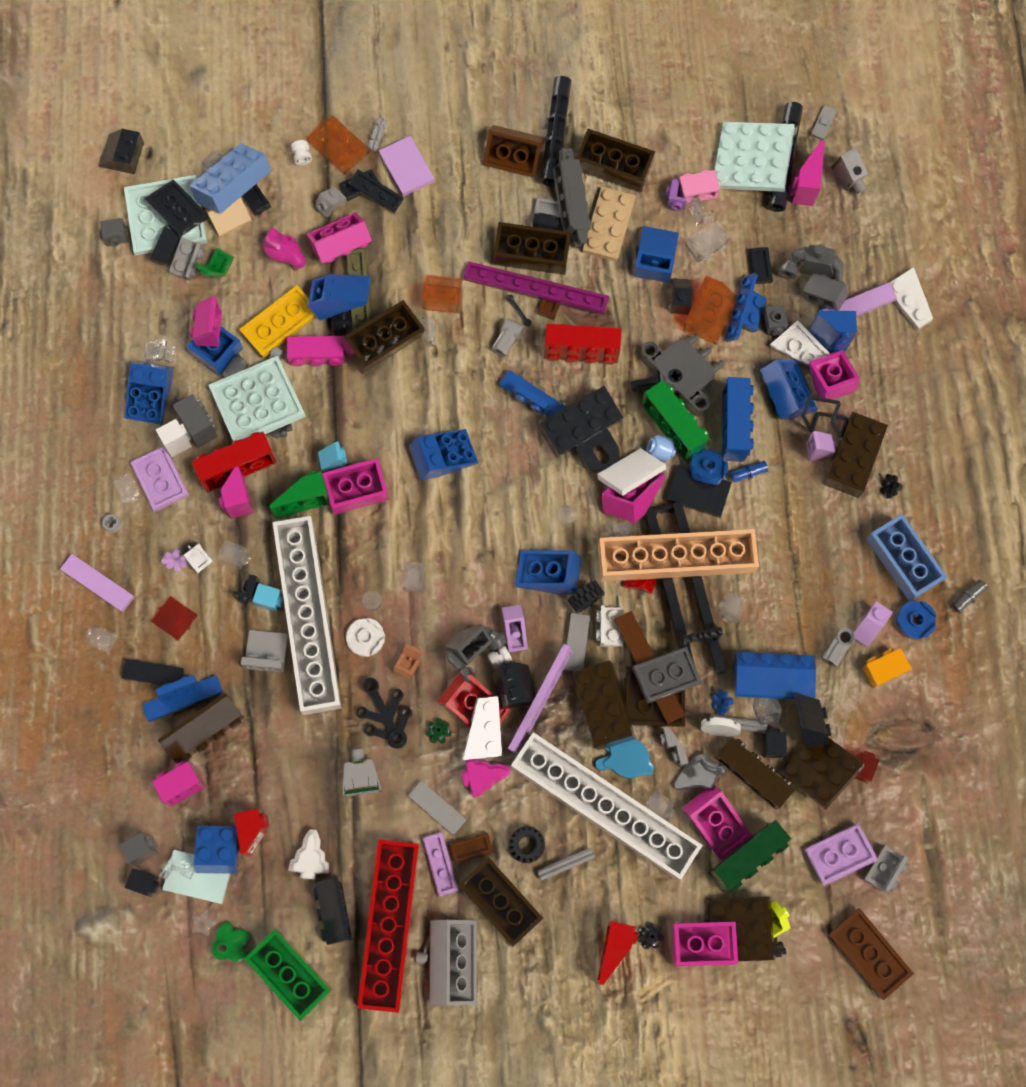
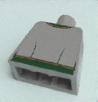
[830,148,868,194]
[343,749,382,797]

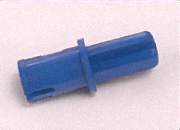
[730,461,768,482]

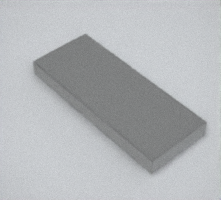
[811,105,837,140]

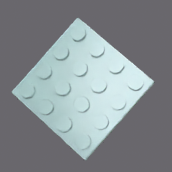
[715,122,795,192]
[124,175,207,256]
[209,356,306,442]

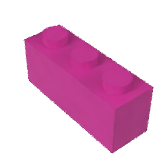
[287,336,345,367]

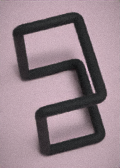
[802,396,849,438]

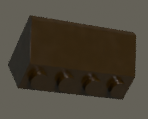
[158,693,244,764]

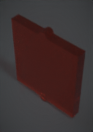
[151,596,198,641]

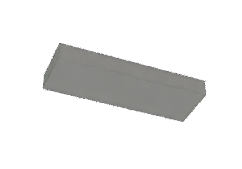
[563,613,590,672]
[408,781,466,836]

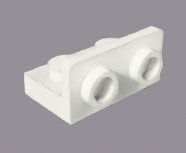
[596,605,624,647]

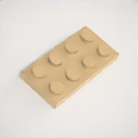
[582,187,636,262]

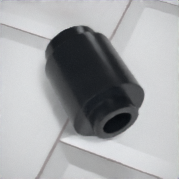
[532,213,559,230]

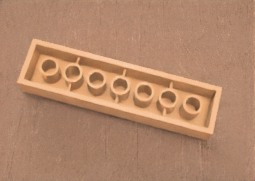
[598,529,759,582]

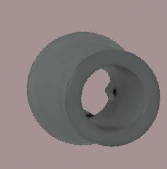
[221,354,249,378]

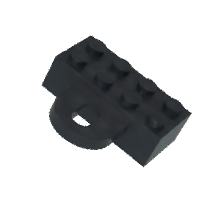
[537,386,624,473]

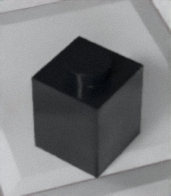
[763,728,787,758]
[125,868,160,897]

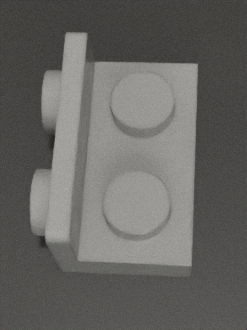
[169,237,205,280]

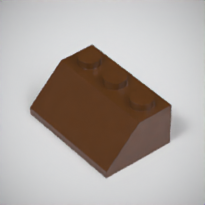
[483,125,545,178]

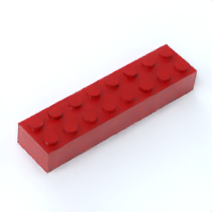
[357,839,420,1013]

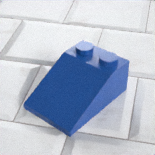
[515,550,582,595]

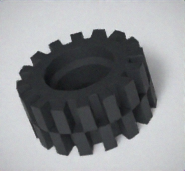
[568,580,605,613]
[509,826,545,864]

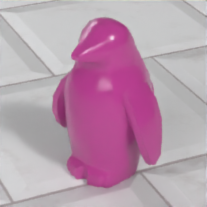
[263,228,306,271]

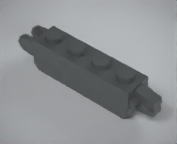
[553,148,591,248]

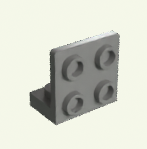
[241,630,288,673]

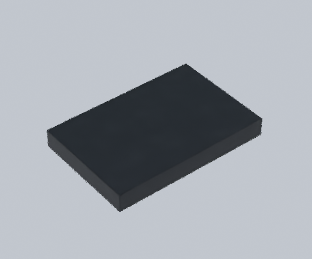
[144,179,208,238]
[666,465,732,518]

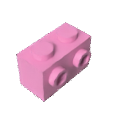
[678,170,720,204]

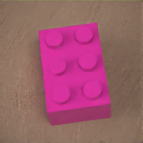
[306,212,372,263]
[322,458,389,515]

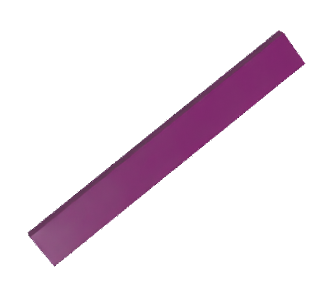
[463,261,609,315]

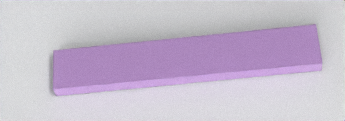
[508,644,573,755]

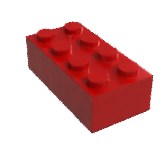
[544,323,622,365]
[192,432,277,493]

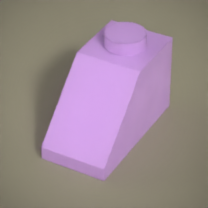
[806,431,837,461]
[854,601,893,648]
[502,605,528,652]

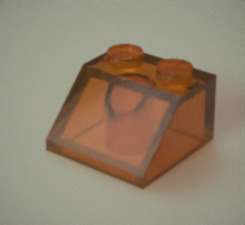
[422,275,463,313]

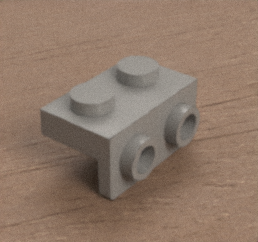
[863,845,909,893]

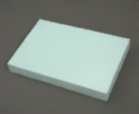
[163,850,231,904]

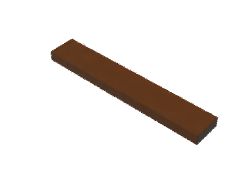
[614,611,685,725]

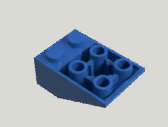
[634,226,679,283]
[308,274,371,320]
[124,361,174,425]
[409,429,478,480]

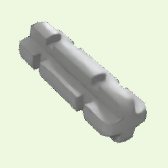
[368,118,386,152]

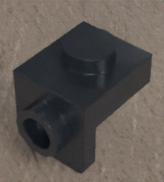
[333,310,353,336]

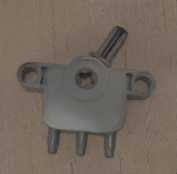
[631,334,724,417]

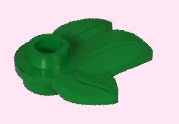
[212,921,250,962]

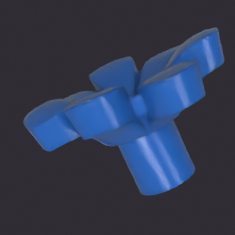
[712,689,734,715]

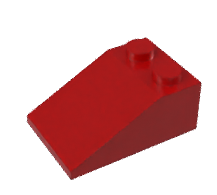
[437,672,511,728]
[596,921,638,985]

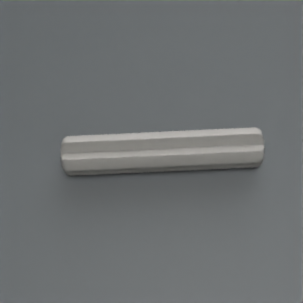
[709,714,767,733]
[537,848,595,880]

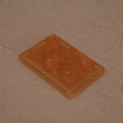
[307,115,370,175]

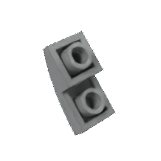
[660,727,689,767]

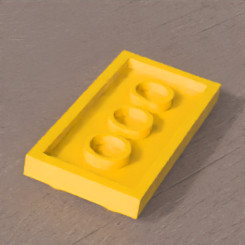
[239,285,317,358]

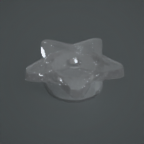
[192,910,217,937]

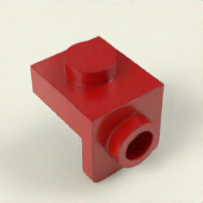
[624,578,656,594]

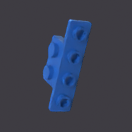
[724,273,767,342]
[499,370,567,418]
[143,675,223,722]

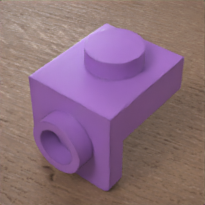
[666,179,687,210]

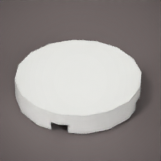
[346,618,385,657]
[701,717,741,737]

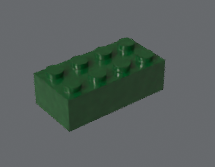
[708,820,791,893]

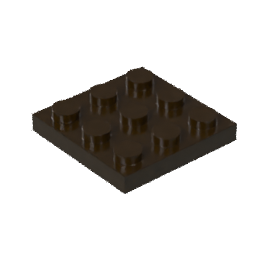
[625,666,685,727]
[779,737,865,810]
[709,896,775,962]

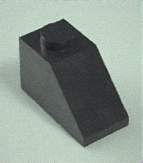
[671,278,693,315]

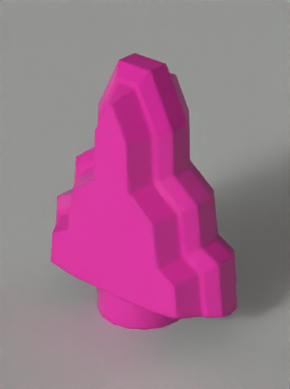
[462,759,511,798]

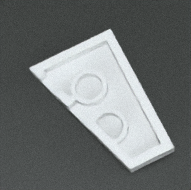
[890,267,933,331]
[770,320,830,367]
[462,696,502,760]

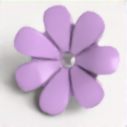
[161,549,187,572]

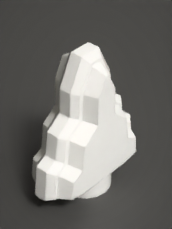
[288,829,329,880]

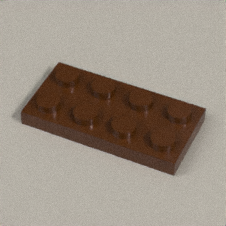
[828,908,914,1000]

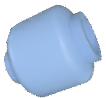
[647,435,676,462]

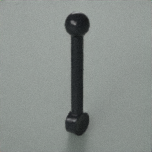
[507,295,532,327]

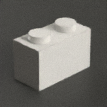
[156,419,192,457]

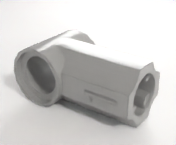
[492,318,525,357]
[822,628,855,667]

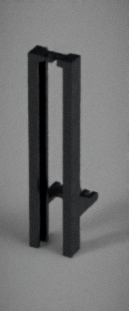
[644,501,726,675]

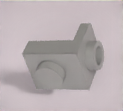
[315,187,347,217]

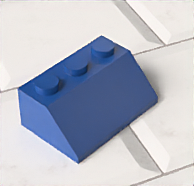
[808,310,857,354]
[760,359,818,420]

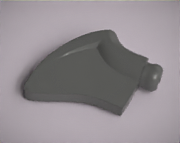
[675,753,727,790]

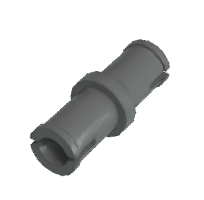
[951,579,988,613]

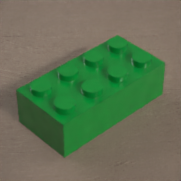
[642,380,709,463]
[244,929,333,1021]

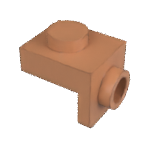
[393,644,423,679]

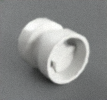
[291,140,312,165]
[486,645,513,669]

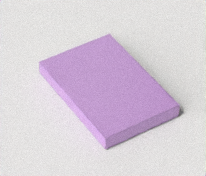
[378,136,435,196]
[130,446,189,512]
[804,823,878,887]

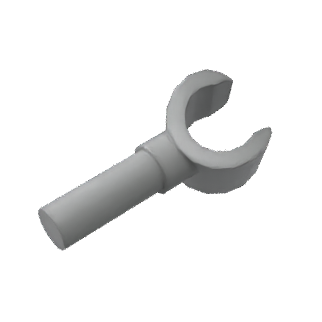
[267,347,284,360]
[416,936,430,964]

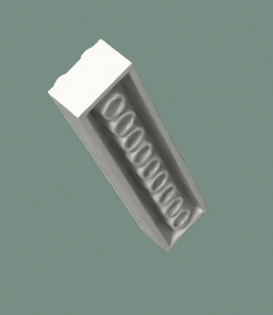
[273,516,342,715]
[511,732,703,881]

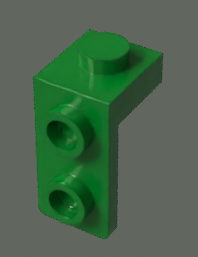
[195,248,235,278]

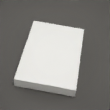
[597,448,666,496]

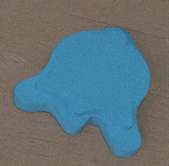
[595,739,654,779]

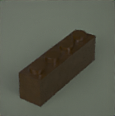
[715,738,795,810]

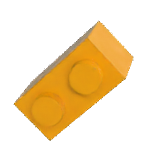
[862,648,912,689]

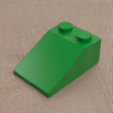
[270,471,331,519]

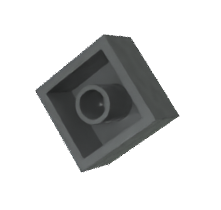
[173,394,218,448]

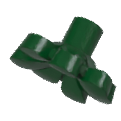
[425,718,452,744]

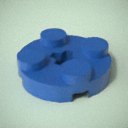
[690,450,728,485]
[896,601,937,640]

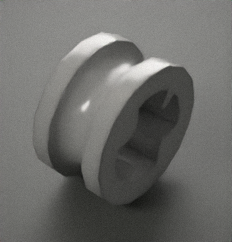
[102,514,122,533]

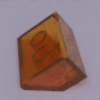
[683,276,737,345]

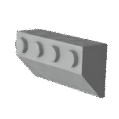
[430,920,477,1006]

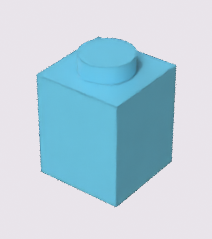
[252,584,284,612]

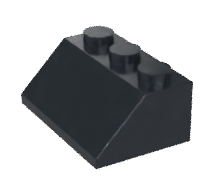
[313,877,353,945]

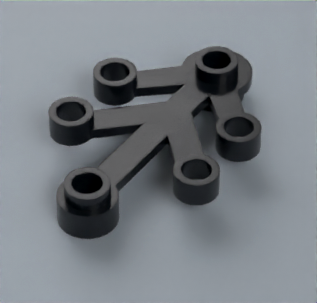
[356,678,412,749]

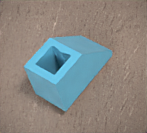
[318,441,348,473]

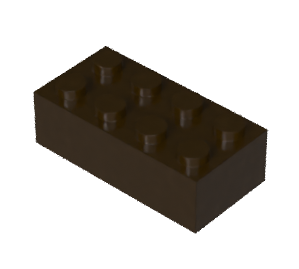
[575,128,655,192]
[493,222,571,275]
[340,300,425,374]
[823,411,888,498]
[573,660,636,751]
[458,857,543,947]

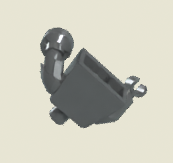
[778,244,844,281]
[445,625,507,683]

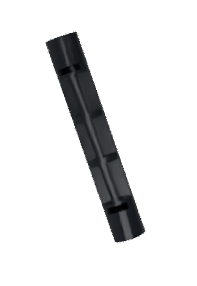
[541,76,571,186]
[768,102,803,212]

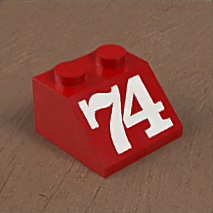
[234,809,269,857]

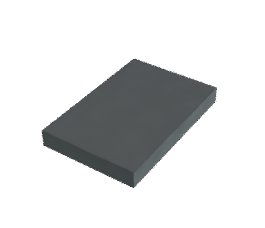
[632,647,702,704]

